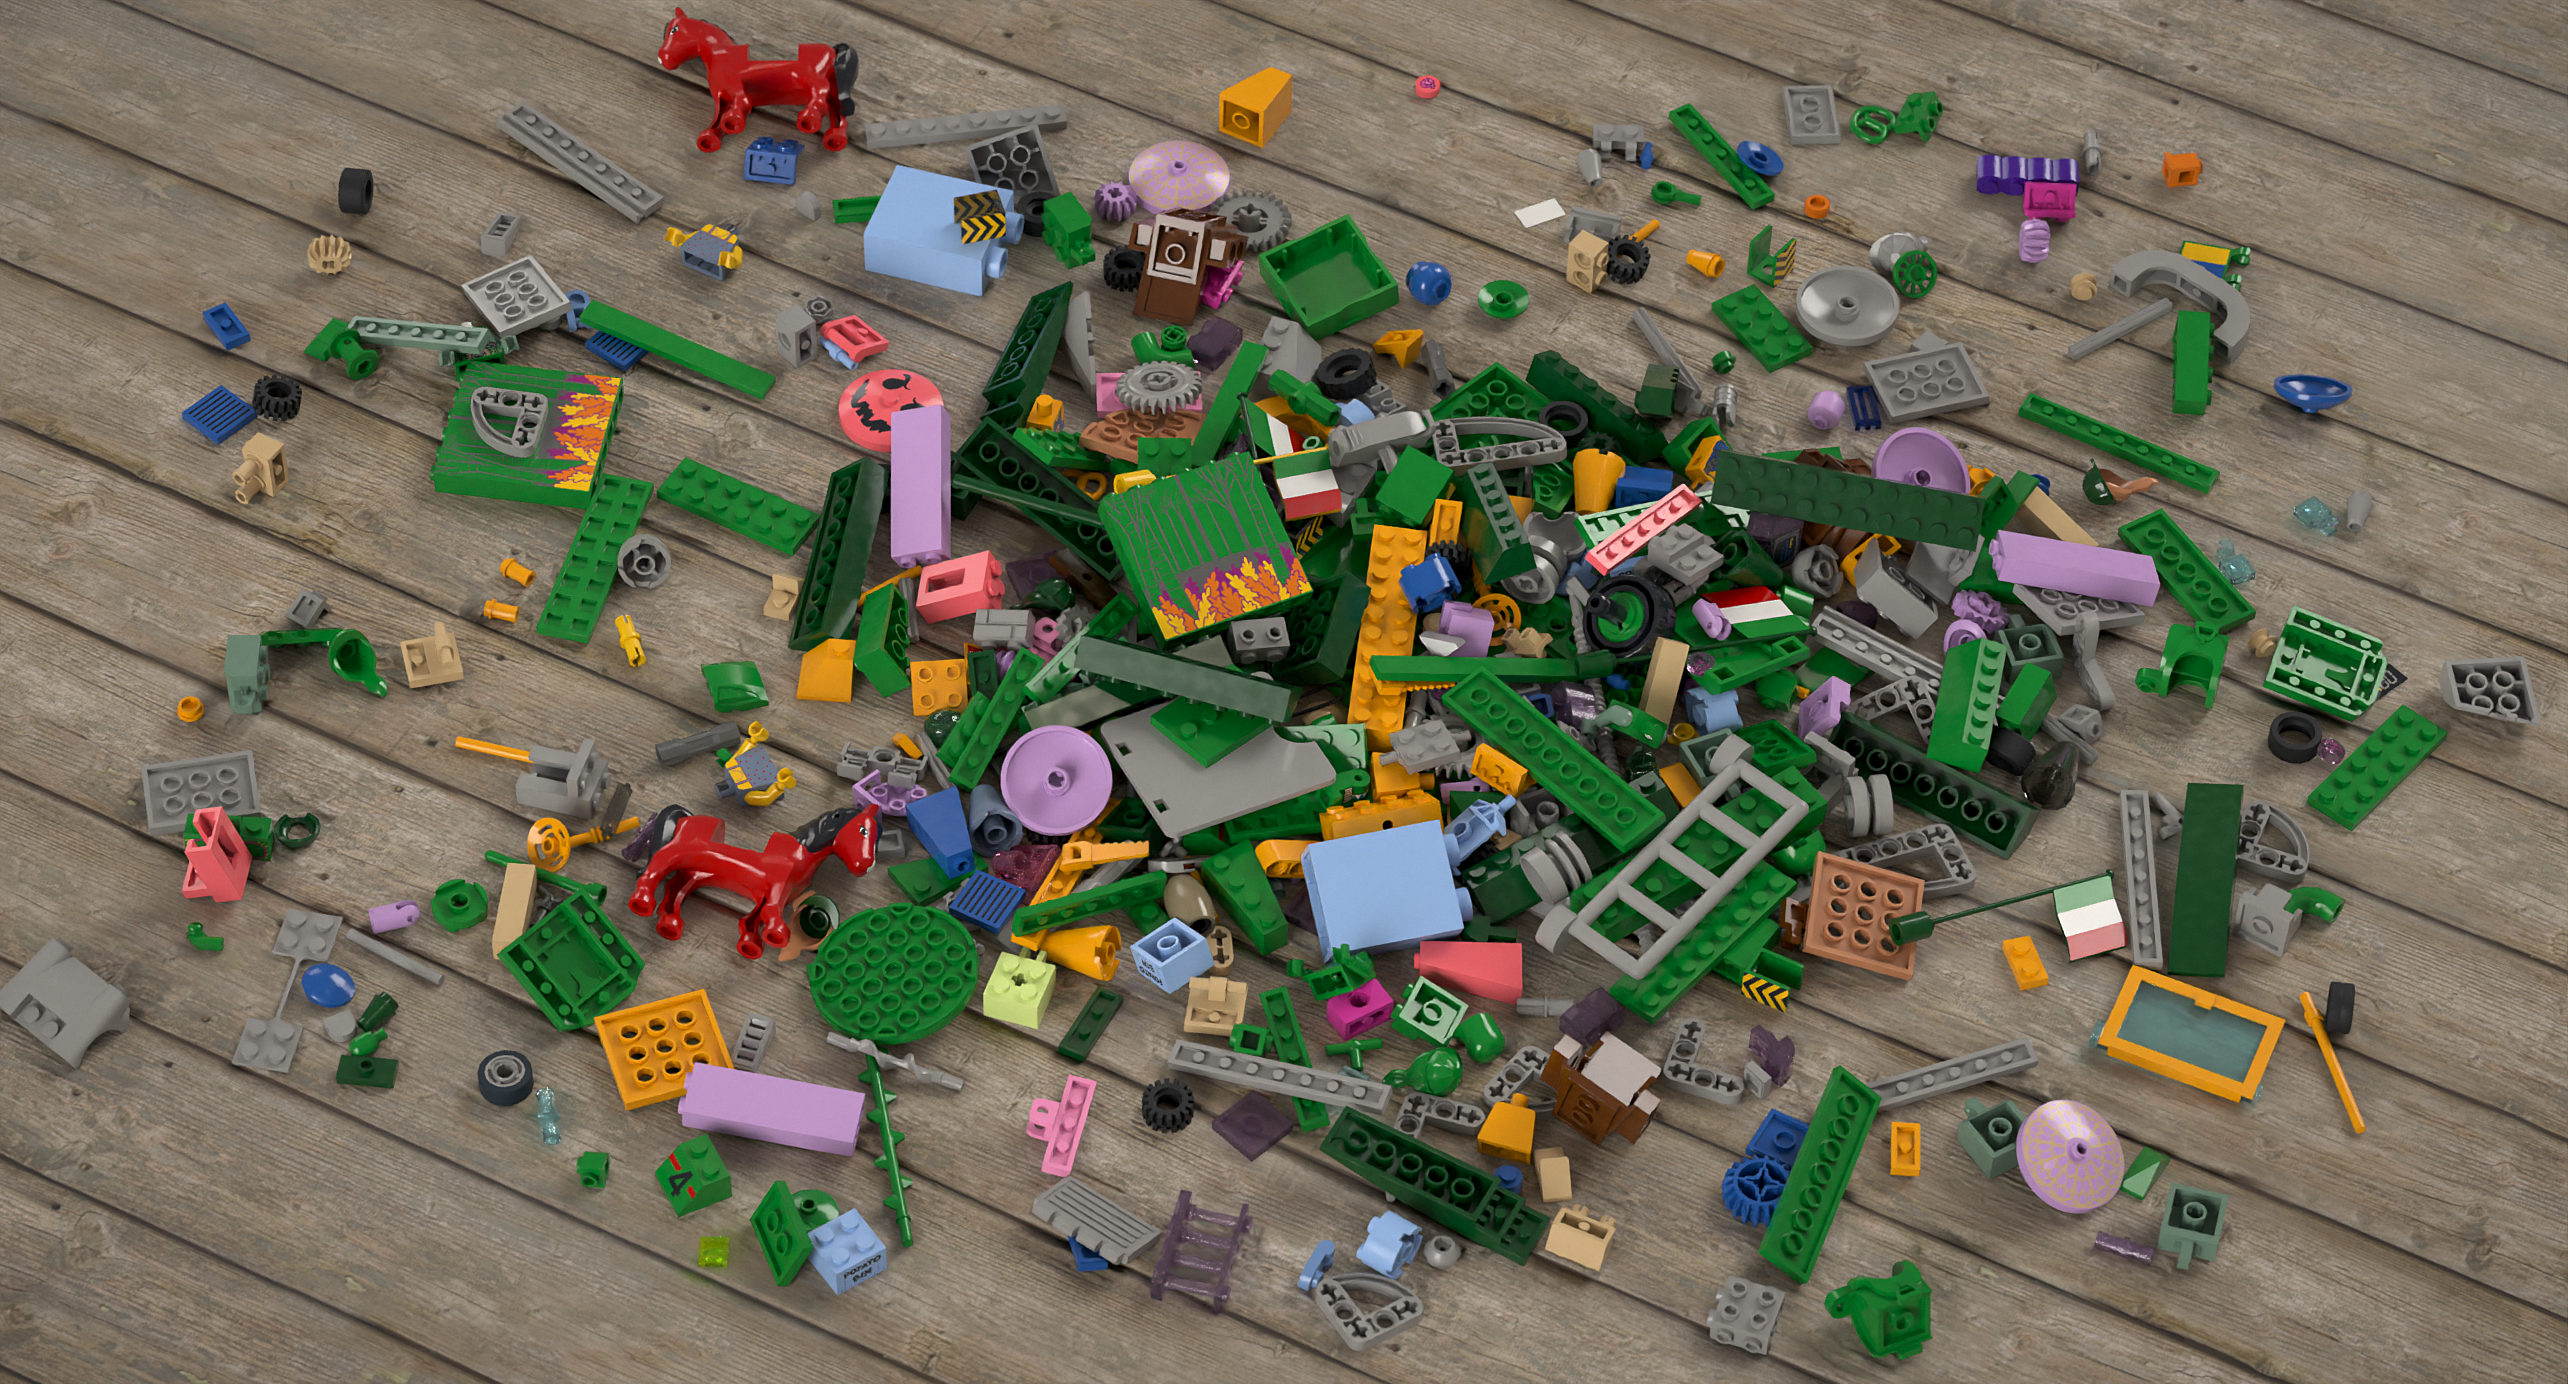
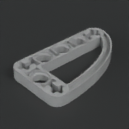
[1432,417,1567,477]
[1832,823,1976,901]

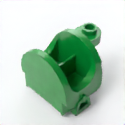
[2135,621,2230,709]
[1824,1260,1932,1360]

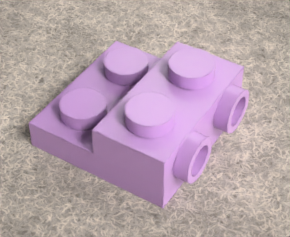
[1798,676,1851,742]

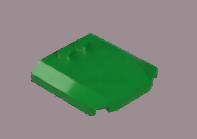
[2263,605,2388,722]
[497,887,646,1032]

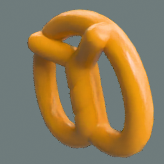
[1061,469,1107,501]

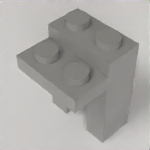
[1798,731,1859,830]
[515,738,612,819]

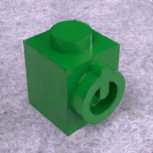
[1755,669,1800,713]
[1229,1022,1274,1058]

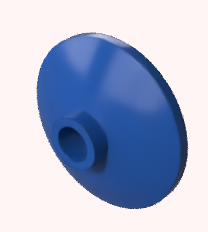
[1737,141,1784,175]

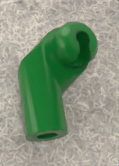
[186,922,224,951]

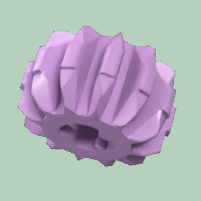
[1094,181,1137,223]
[2018,219,2051,263]

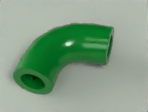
[1131,332,1195,371]
[2284,887,2345,923]

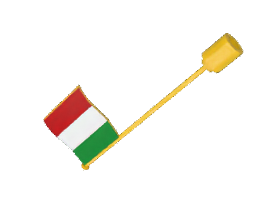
[1114,444,1342,522]

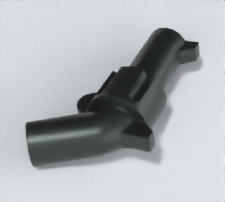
[529,885,563,928]

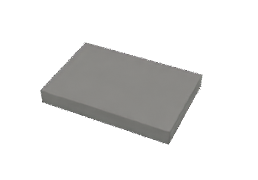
[1782,85,1841,145]

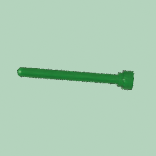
[485,850,608,907]

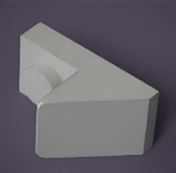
[1419,631,1466,657]

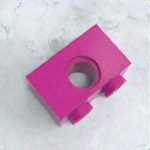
[1327,978,1394,1042]

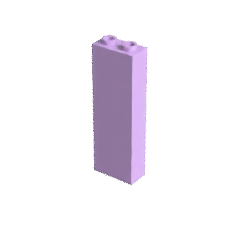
[891,404,951,569]
[1989,530,2160,607]
[678,1062,865,1157]

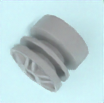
[1520,831,1592,906]

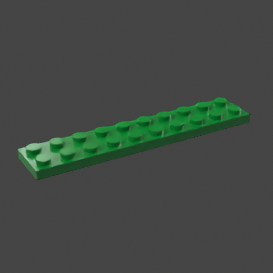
[1441,665,1666,853]

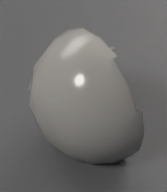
[1523,512,1587,564]

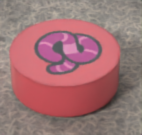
[1415,75,1440,99]

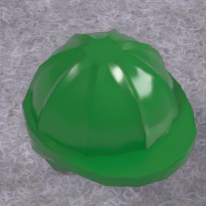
[328,629,387,698]
[1382,1047,1463,1097]

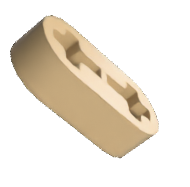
[1206,926,1234,976]

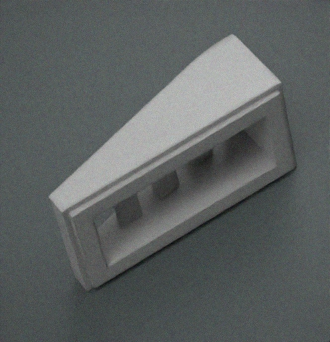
[481,212,523,257]
[731,1013,776,1073]

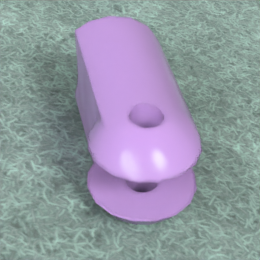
[1692,599,1731,641]
[1441,777,1491,805]
[368,900,421,934]

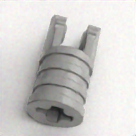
[1712,384,1738,429]
[1661,573,1709,608]

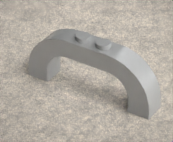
[2110,250,2250,363]

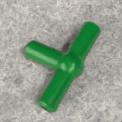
[1325,1037,1383,1073]

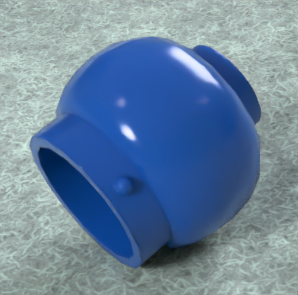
[1406,261,1452,306]

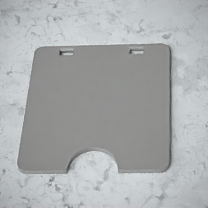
[1100,672,1336,838]

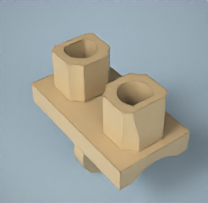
[1501,628,1553,658]

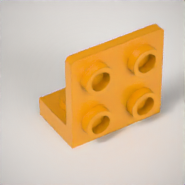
[910,659,968,717]
[1470,743,1537,799]

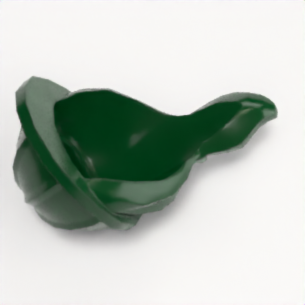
[1008,578,1076,612]

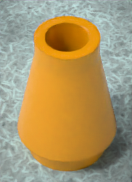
[1686,249,1725,278]

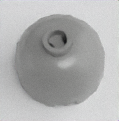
[617,534,671,588]
[1791,544,1843,599]

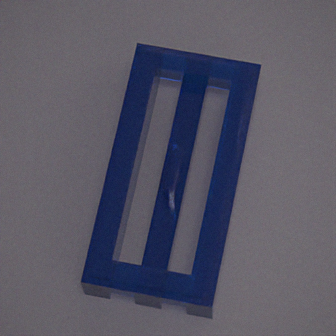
[1846,385,1882,431]

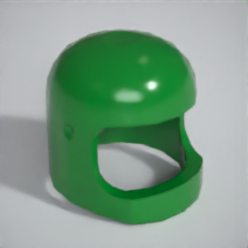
[1452,1013,1506,1064]

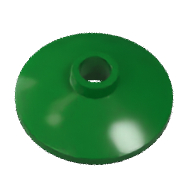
[1478,280,1529,319]
[792,1189,839,1228]

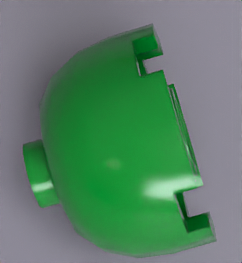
[1770,829,1826,879]

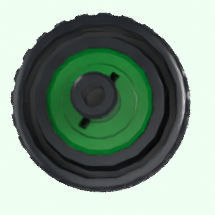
[1582,574,1676,669]

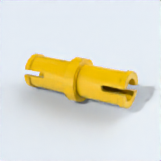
[615,615,646,667]

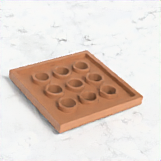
[1802,851,1925,981]

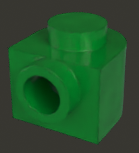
[576,1151,610,1188]

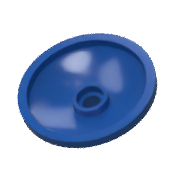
[2274,374,2353,413]

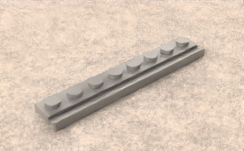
[496,101,664,224]
[1807,606,2005,731]

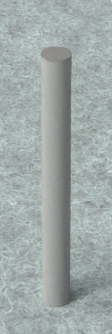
[346,928,445,986]

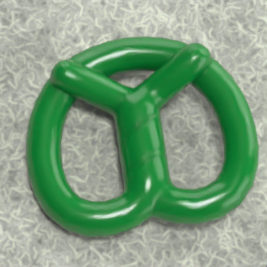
[1849,105,1896,144]

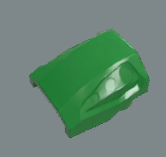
[701,661,769,713]

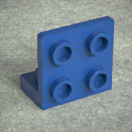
[744,136,805,185]
[1615,466,1673,508]

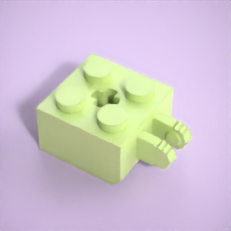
[983,947,1056,1029]

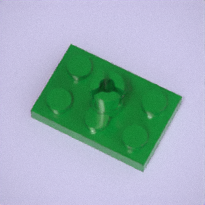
[750,1180,817,1287]

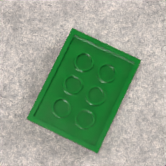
[1150,664,1272,769]

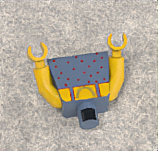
[664,224,743,282]
[714,721,796,808]

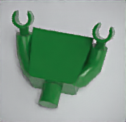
[1287,944,1376,1001]

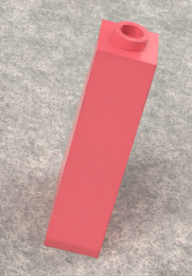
[1414,941,1522,1005]

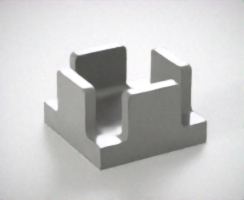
[2232,883,2303,958]

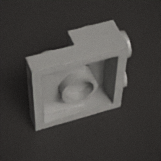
[1647,523,1724,585]

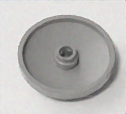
[1795,266,1899,346]

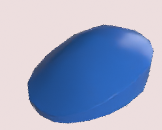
[302,963,355,1008]

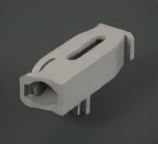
[1328,409,1436,474]

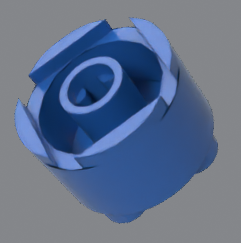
[1399,553,1462,613]

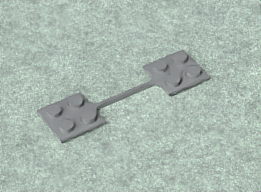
[232,909,343,1073]

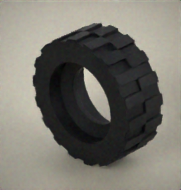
[1316,348,1377,401]

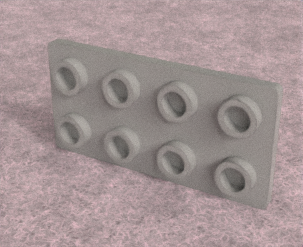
[1905,534,1985,606]

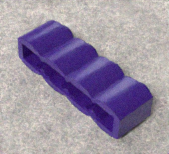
[1976,155,2079,196]

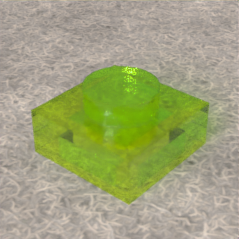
[698,1236,730,1268]

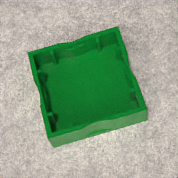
[1258,214,1399,342]

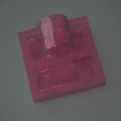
[992,845,1062,892]

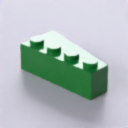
[2172,310,2214,415]
[853,583,911,698]
[1201,839,1288,956]

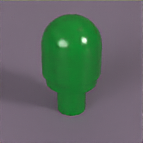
[349,1028,388,1057]

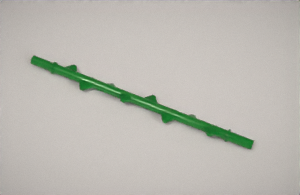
[858,1045,914,1247]

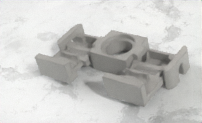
[837,741,928,789]

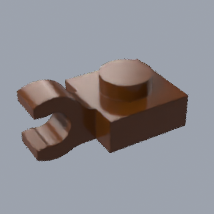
[1779,897,1809,951]

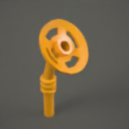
[1469,550,1521,646]
[527,816,640,873]

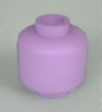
[1807,390,1845,430]

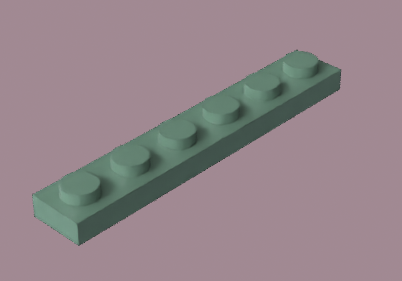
[346,316,491,355]

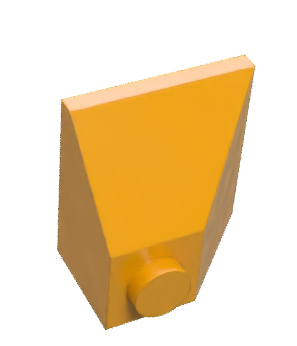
[796,638,856,703]

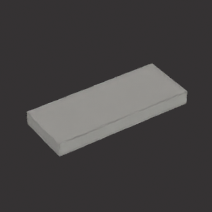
[1510,800,1530,839]

